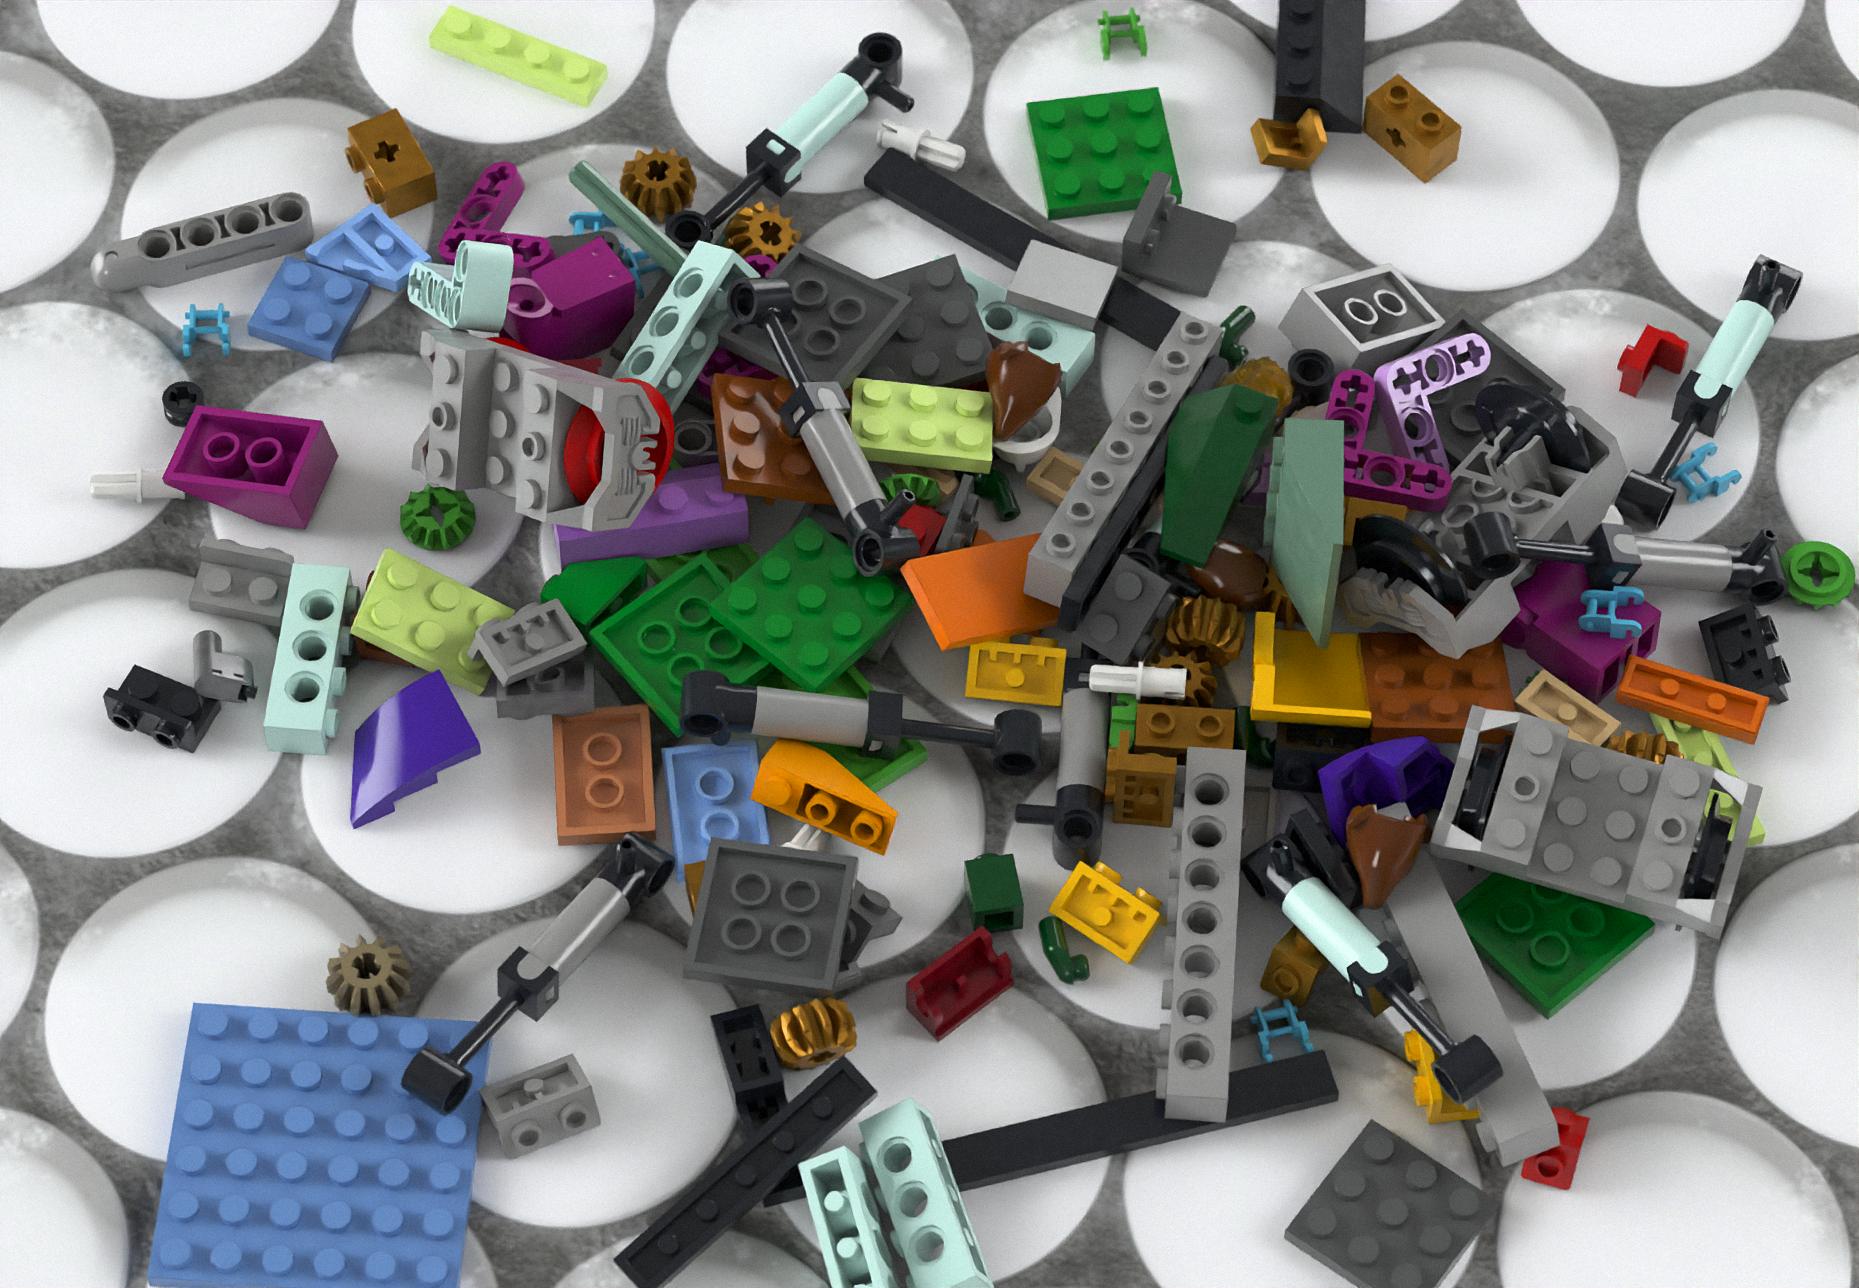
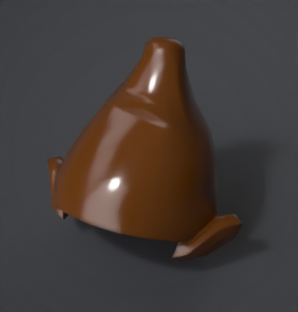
[985,341,1063,442]
[1183,538,1267,614]
[1346,804,1433,910]

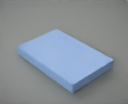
[661,738,772,883]

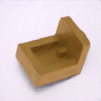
[1250,109,1328,171]
[1260,925,1331,1008]

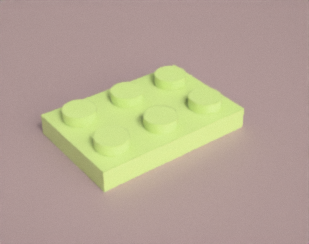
[849,378,993,474]
[349,547,516,696]

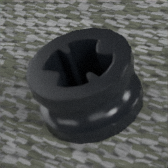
[162,381,205,428]

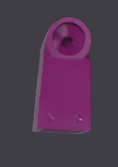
[499,236,636,361]
[1499,560,1662,706]

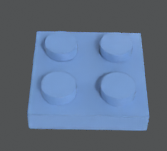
[247,255,371,363]

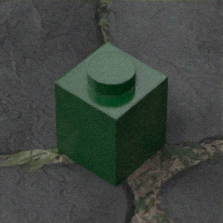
[964,853,1024,934]

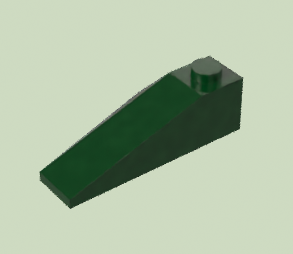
[1160,383,1279,570]

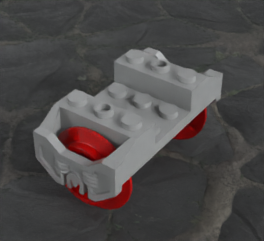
[412,328,675,532]

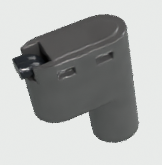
[193,630,258,703]

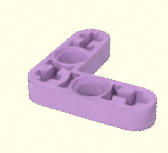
[1373,333,1491,493]

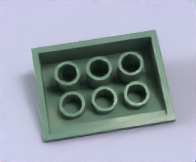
[1263,418,1344,649]

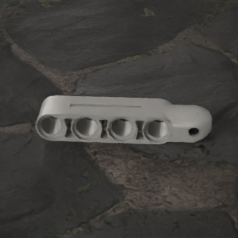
[90,192,314,293]

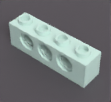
[611,240,761,417]
[932,254,1095,399]
[263,563,361,756]
[858,1097,994,1288]
[798,1146,901,1288]

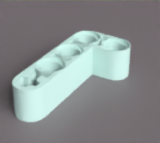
[407,240,514,333]

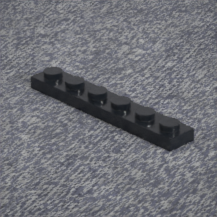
[613,1055,878,1288]

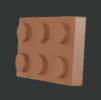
[552,704,656,846]

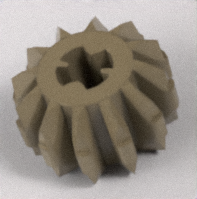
[326,935,411,1017]

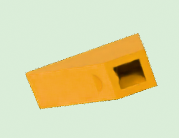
[750,737,899,856]

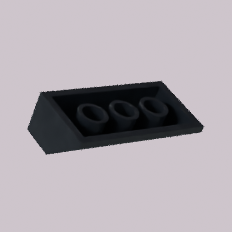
[1272,0,1366,134]

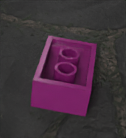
[162,405,339,529]

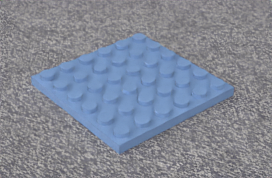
[147,1003,493,1288]

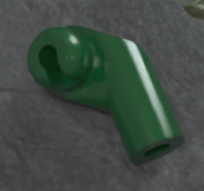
[1219,305,1256,370]
[960,469,1021,522]
[1232,705,1276,769]
[1038,916,1090,985]

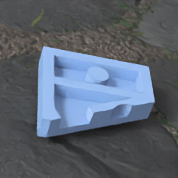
[305,202,432,292]

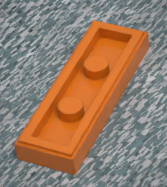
[1614,654,1770,745]

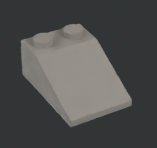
[1278,263,1446,386]

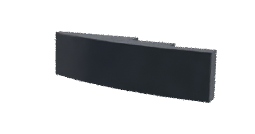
[710,1004,807,1208]

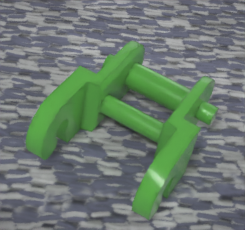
[1098,8,1147,61]
[1109,693,1137,754]

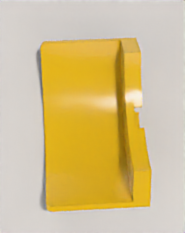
[1250,612,1372,728]

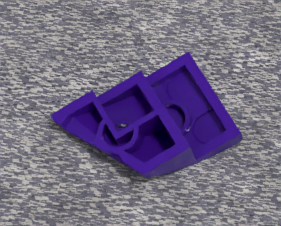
[350,669,481,829]
[1318,736,1455,851]

